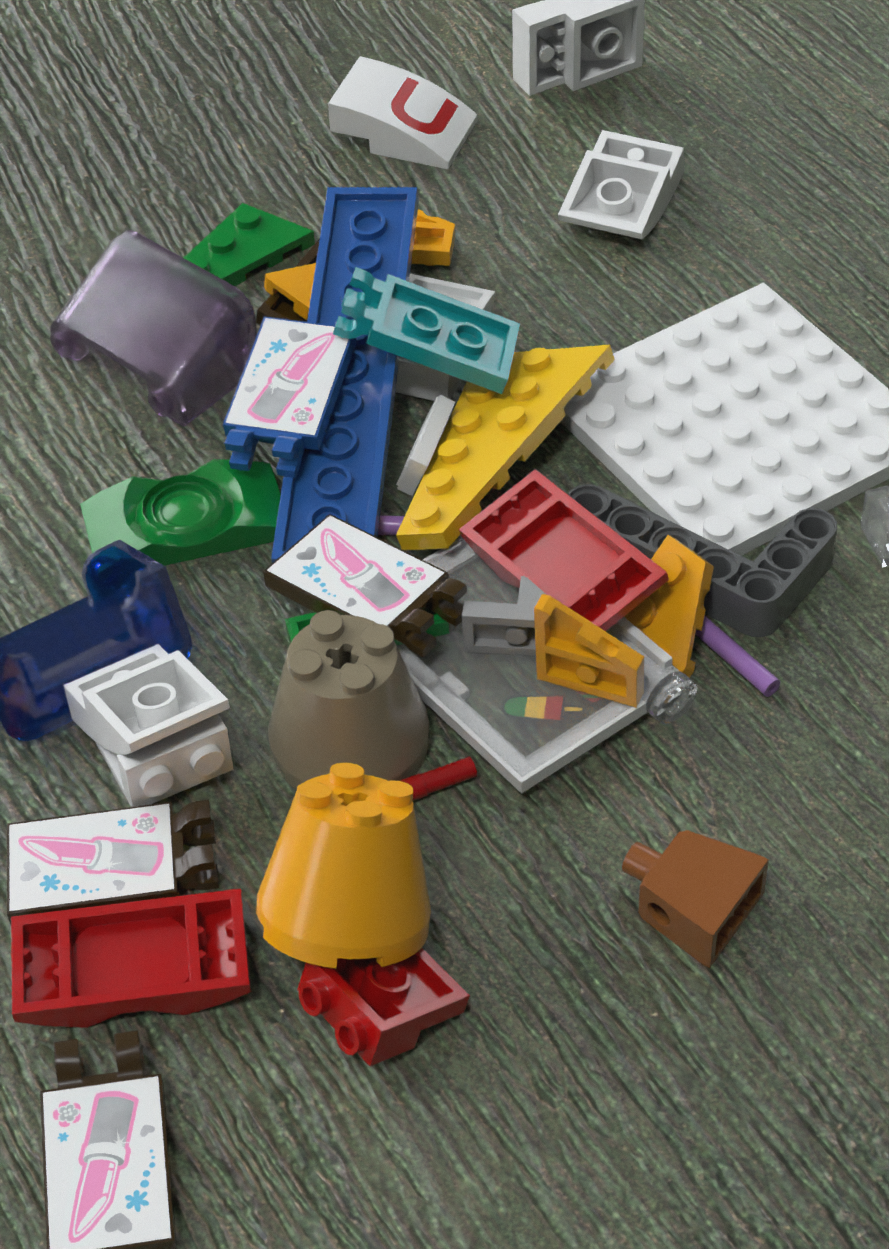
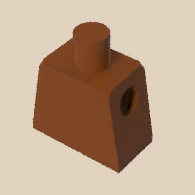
[622,830,769,968]

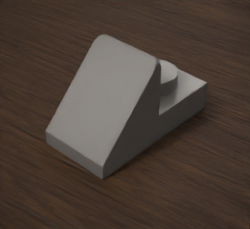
[462,576,545,657]

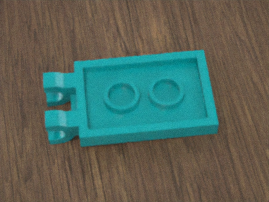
[333,267,520,394]

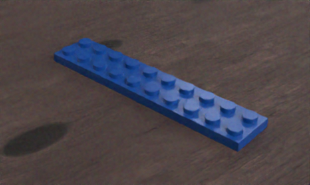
[271,187,419,563]

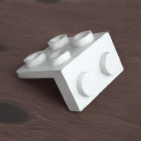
[96,714,234,807]

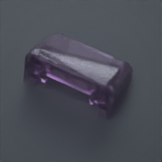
[50,230,257,427]

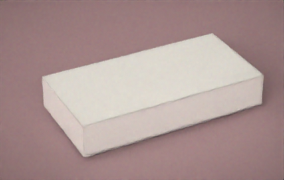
[396,395,455,496]

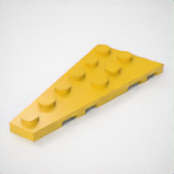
[396,345,615,550]

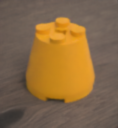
[256,762,431,968]

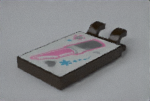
[263,514,467,658]
[7,800,219,925]
[40,1030,177,1249]

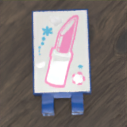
[223,316,357,478]

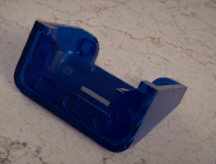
[0,539,192,741]

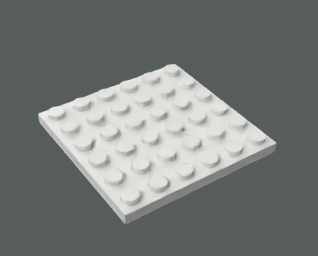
[560,283,889,556]

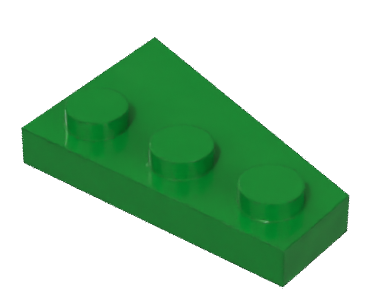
[164,203,315,303]

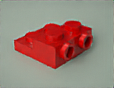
[297,948,470,1067]

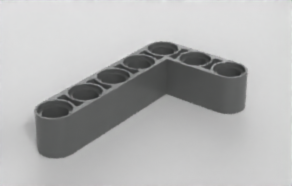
[568,484,837,637]

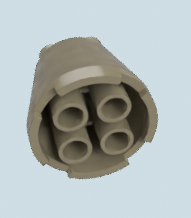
[268,610,430,790]

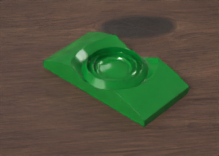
[80,459,281,580]

